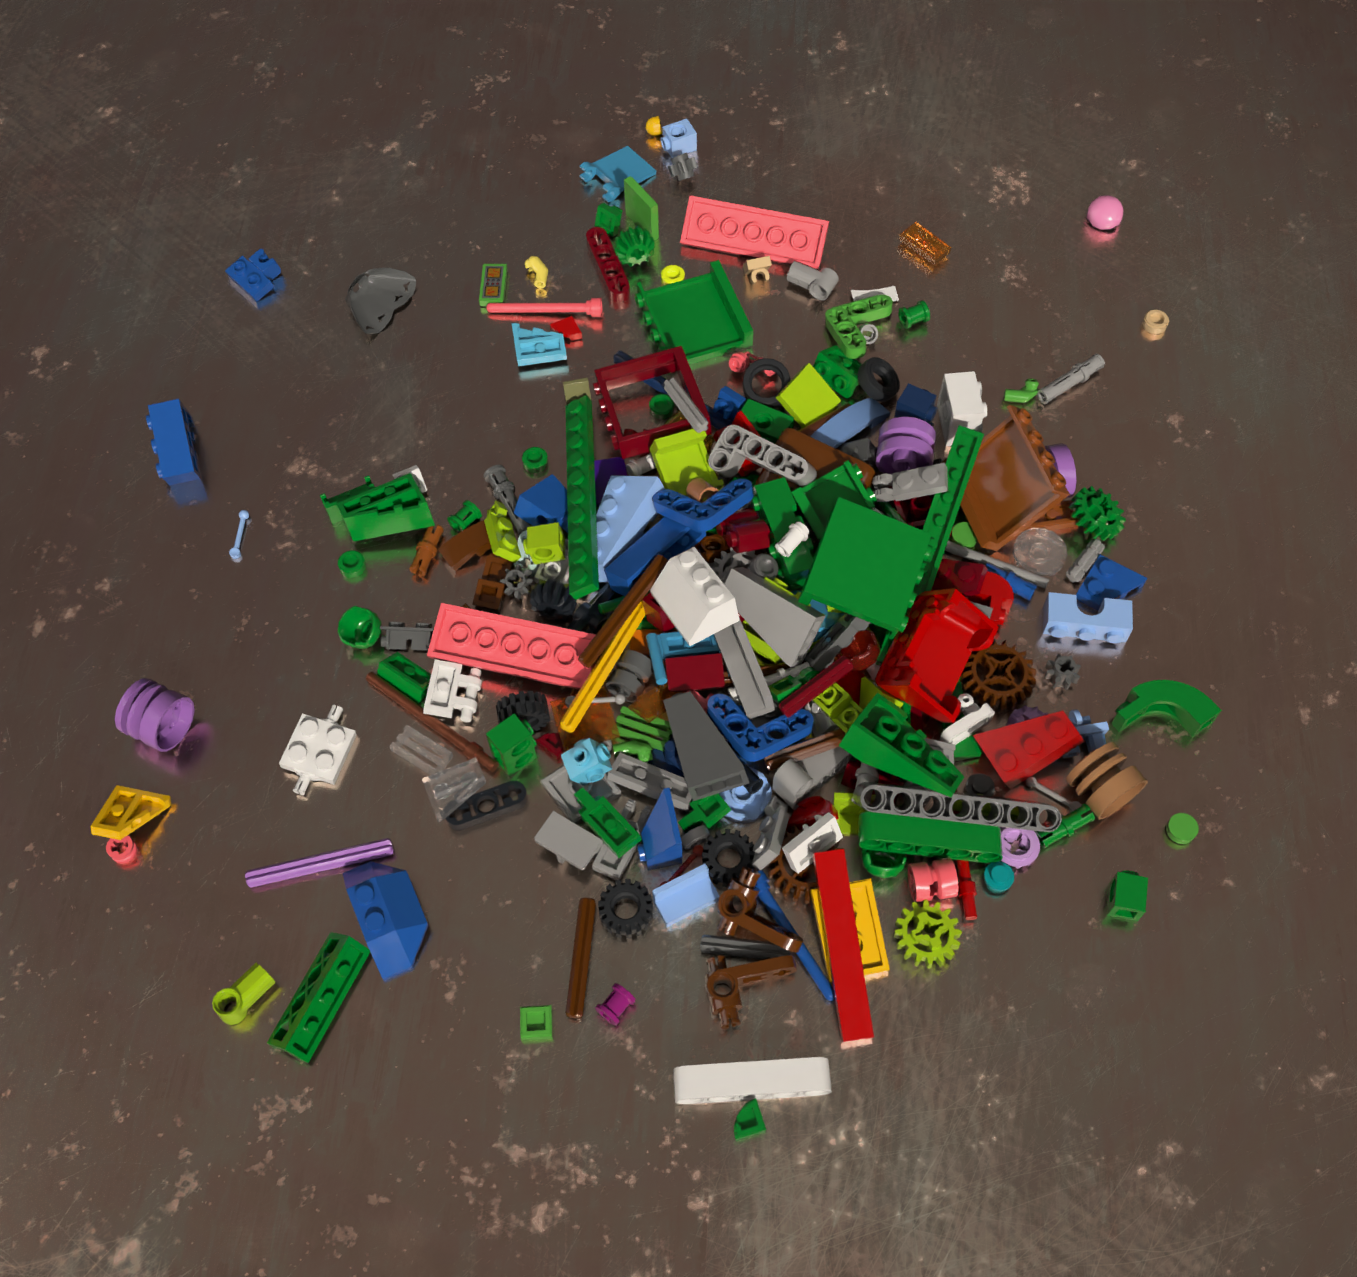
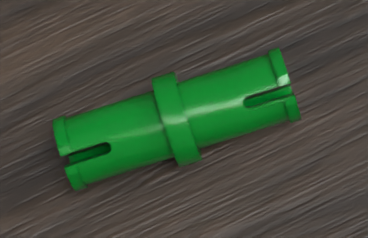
[1035,804,1095,849]

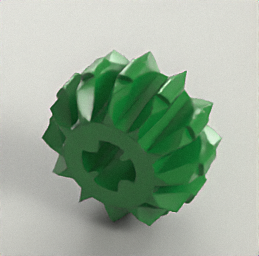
[614,225,655,267]

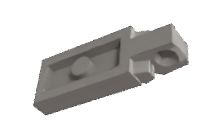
[752,796,790,870]

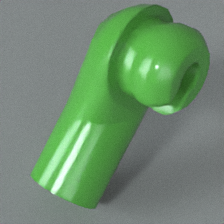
[1003,378,1039,403]
[612,740,653,762]

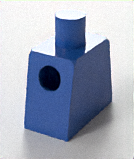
[514,474,568,533]

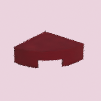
[536,732,577,761]

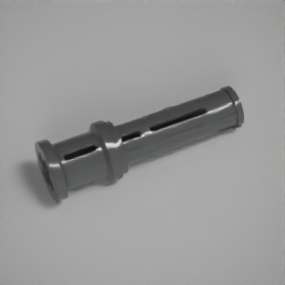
[483,465,532,535]

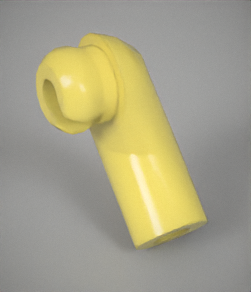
[525,256,548,288]

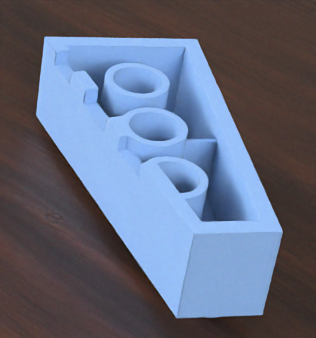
[596,476,665,583]

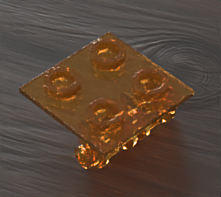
[550,687,620,752]

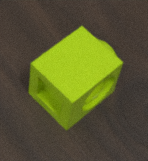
[523,522,566,565]

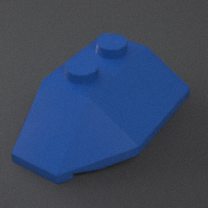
[343,861,428,981]

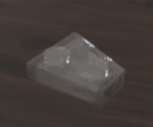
[422,758,486,822]

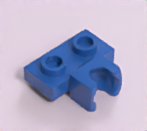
[225,249,281,302]

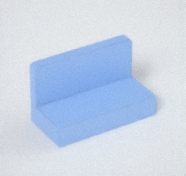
[652,864,720,927]

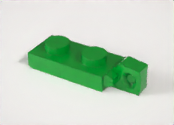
[574,787,642,858]

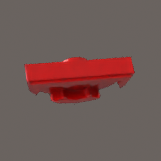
[786,796,839,833]

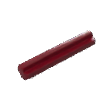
[778,656,854,718]

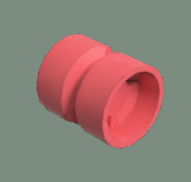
[907,858,958,902]

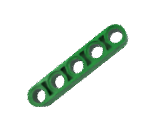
[858,811,1003,863]

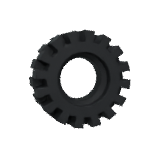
[496,690,550,731]
[702,829,755,888]
[598,879,653,939]

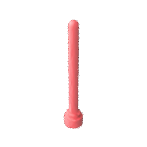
[486,298,603,317]

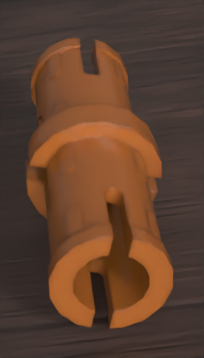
[409,524,444,576]

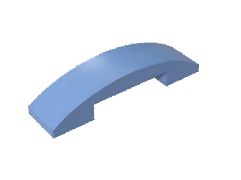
[810,398,890,449]

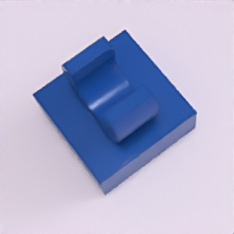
[713,386,746,421]

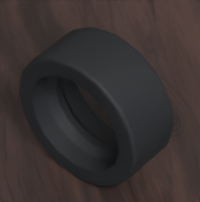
[743,358,791,408]

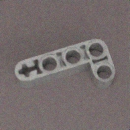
[708,425,817,487]
[772,727,855,810]

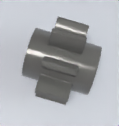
[668,153,698,181]
[500,564,536,600]
[1044,654,1081,690]

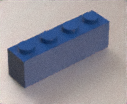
[604,509,707,596]

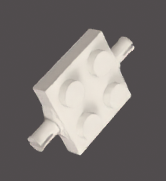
[279,705,357,795]

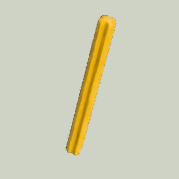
[560,601,646,733]

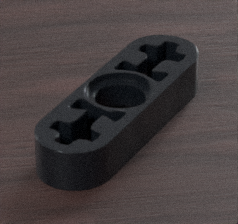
[444,781,528,831]

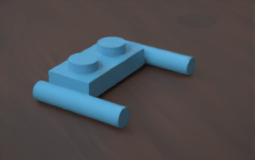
[646,632,730,685]

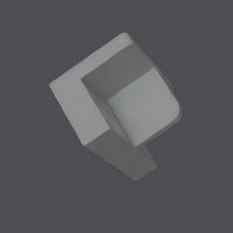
[534,811,603,870]

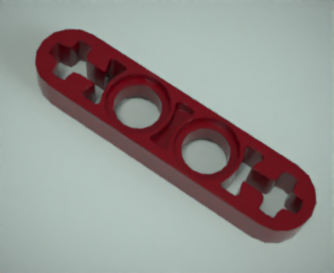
[586,227,630,302]

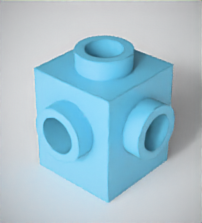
[561,738,613,786]

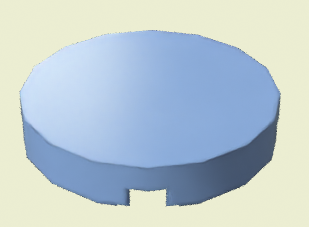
[719,767,772,824]

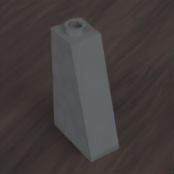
[663,691,750,801]

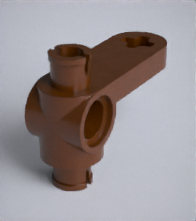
[717,866,804,953]
[704,955,797,1029]

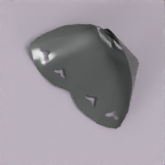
[345,268,416,334]

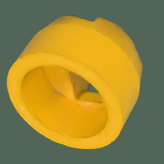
[646,116,663,136]

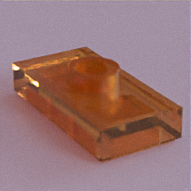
[899,222,951,265]

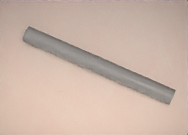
[945,541,1049,589]

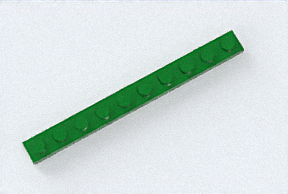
[565,395,599,600]
[876,425,984,666]

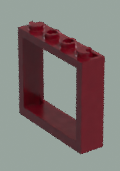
[593,346,712,459]

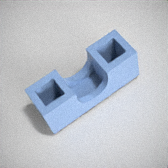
[1043,592,1133,643]

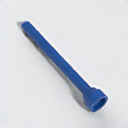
[755,870,835,1001]

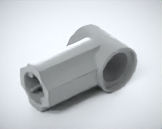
[787,261,839,300]

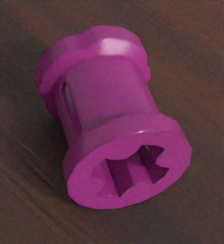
[595,983,636,1026]

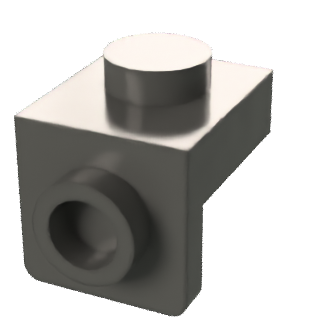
[840,438,878,473]

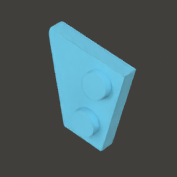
[512,323,567,366]

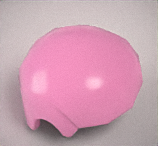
[1087,195,1124,230]

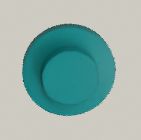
[984,862,1014,892]

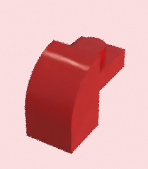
[967,571,1014,626]

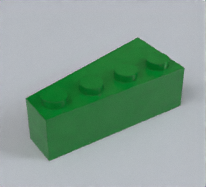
[750,477,814,591]

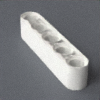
[673,1057,832,1104]

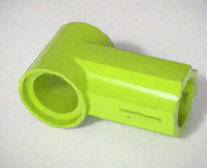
[212,963,276,1025]

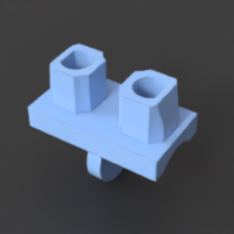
[1062,709,1109,758]

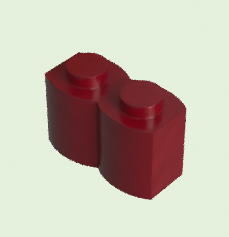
[716,507,770,553]

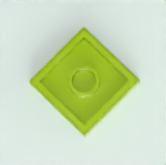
[776,363,841,428]

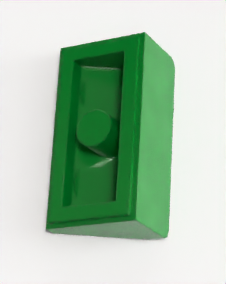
[377,652,431,705]

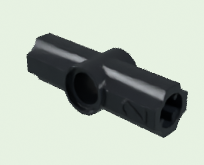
[567,583,623,634]

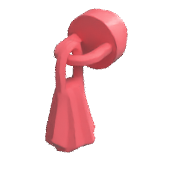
[729,351,776,377]

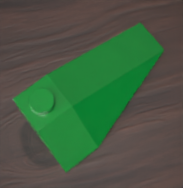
[839,692,964,797]

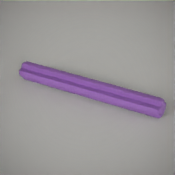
[245,838,394,888]

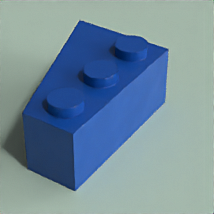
[146,399,200,486]

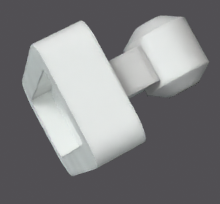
[940,693,995,745]

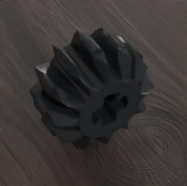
[530,578,577,622]

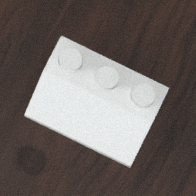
[650,547,740,646]

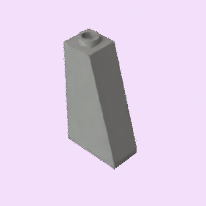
[722,567,826,667]

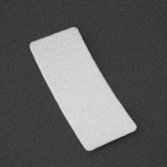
[851,286,899,302]

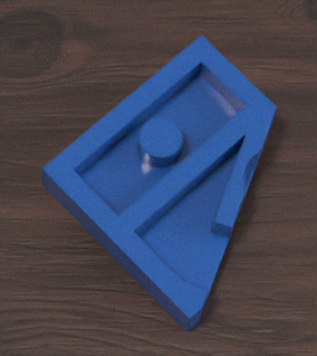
[1076,554,1147,611]

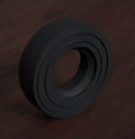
[858,357,900,402]

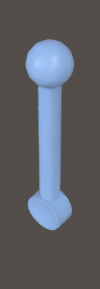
[229,510,249,559]

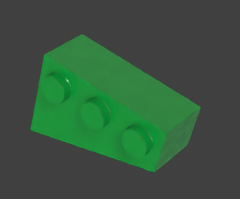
[336,473,435,542]

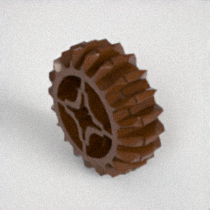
[959,639,1036,714]
[767,823,847,904]

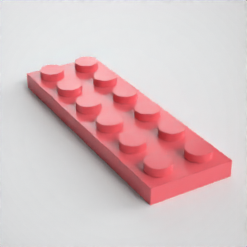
[680,196,829,270]
[427,603,596,690]

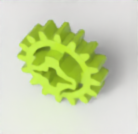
[893,900,962,968]

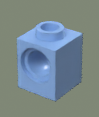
[660,119,697,158]

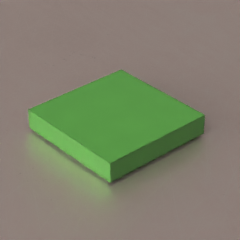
[624,176,659,241]

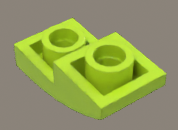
[812,683,863,733]

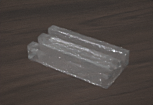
[389,725,453,778]

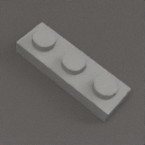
[607,752,693,812]

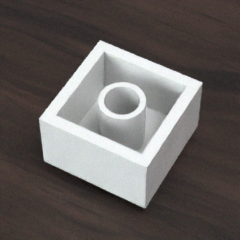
[937,371,987,446]

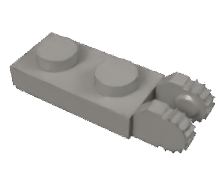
[873,463,948,502]
[592,798,653,880]

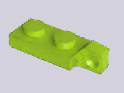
[484,501,521,563]

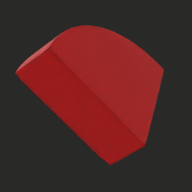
[550,316,582,340]

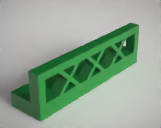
[267,932,370,1063]

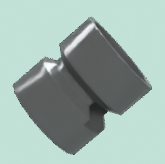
[606,650,654,703]

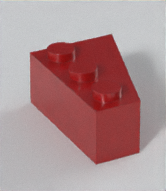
[973,710,1085,789]

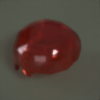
[837,630,880,671]

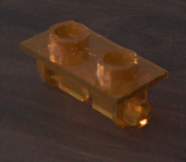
[628,683,685,723]

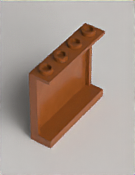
[941,405,1070,551]

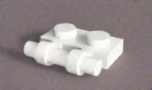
[423,659,482,722]

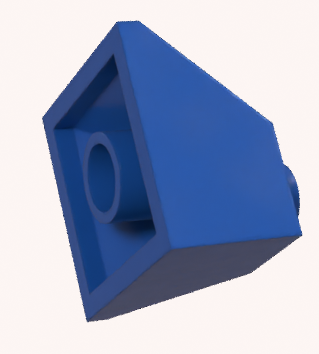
[637,788,682,871]

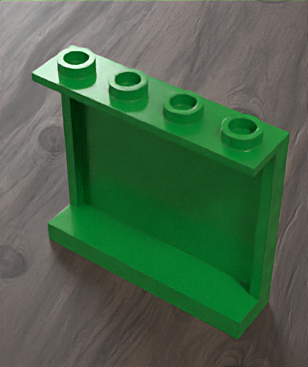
[634,260,753,365]
[798,497,933,640]

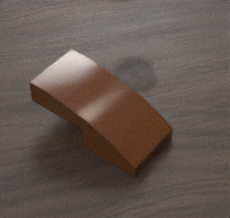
[438,520,491,571]
[472,555,514,611]

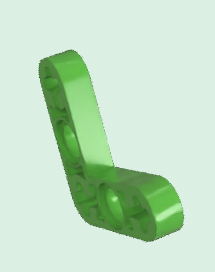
[825,295,893,359]

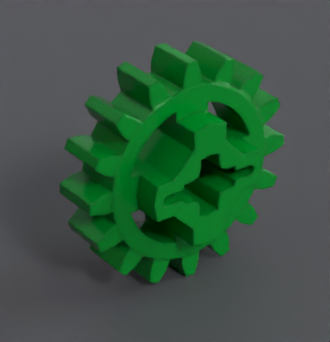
[1069,486,1126,541]

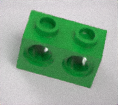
[486,714,537,778]

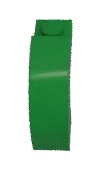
[1111,680,1222,737]

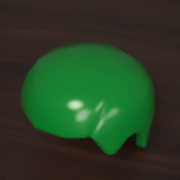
[337,606,382,649]
[861,848,907,878]

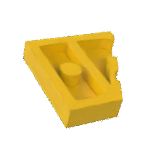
[90,785,171,840]

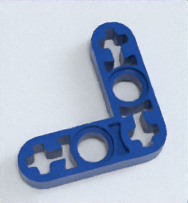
[652,479,754,532]
[707,694,814,762]

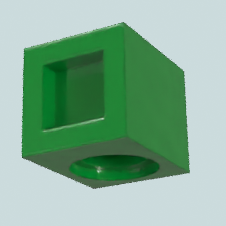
[1107,870,1148,922]

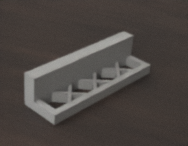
[714,618,775,720]

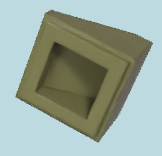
[563,378,591,405]

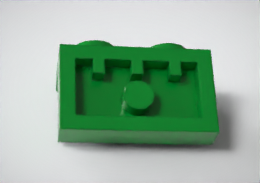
[813,345,862,399]

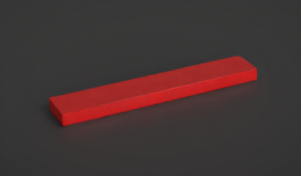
[812,849,874,1042]

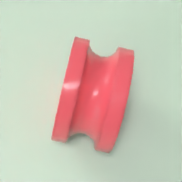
[106,836,137,864]

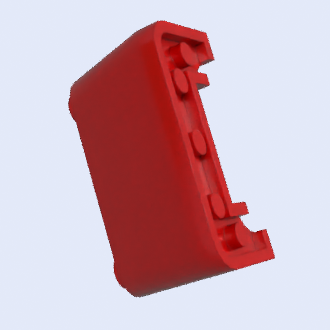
[875,588,999,723]

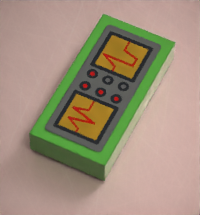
[479,264,508,306]

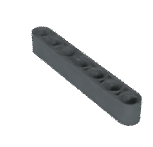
[853,782,1062,832]

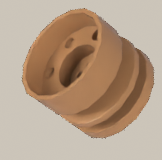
[1066,742,1148,820]

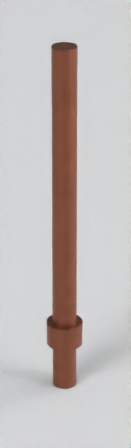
[366,671,499,772]

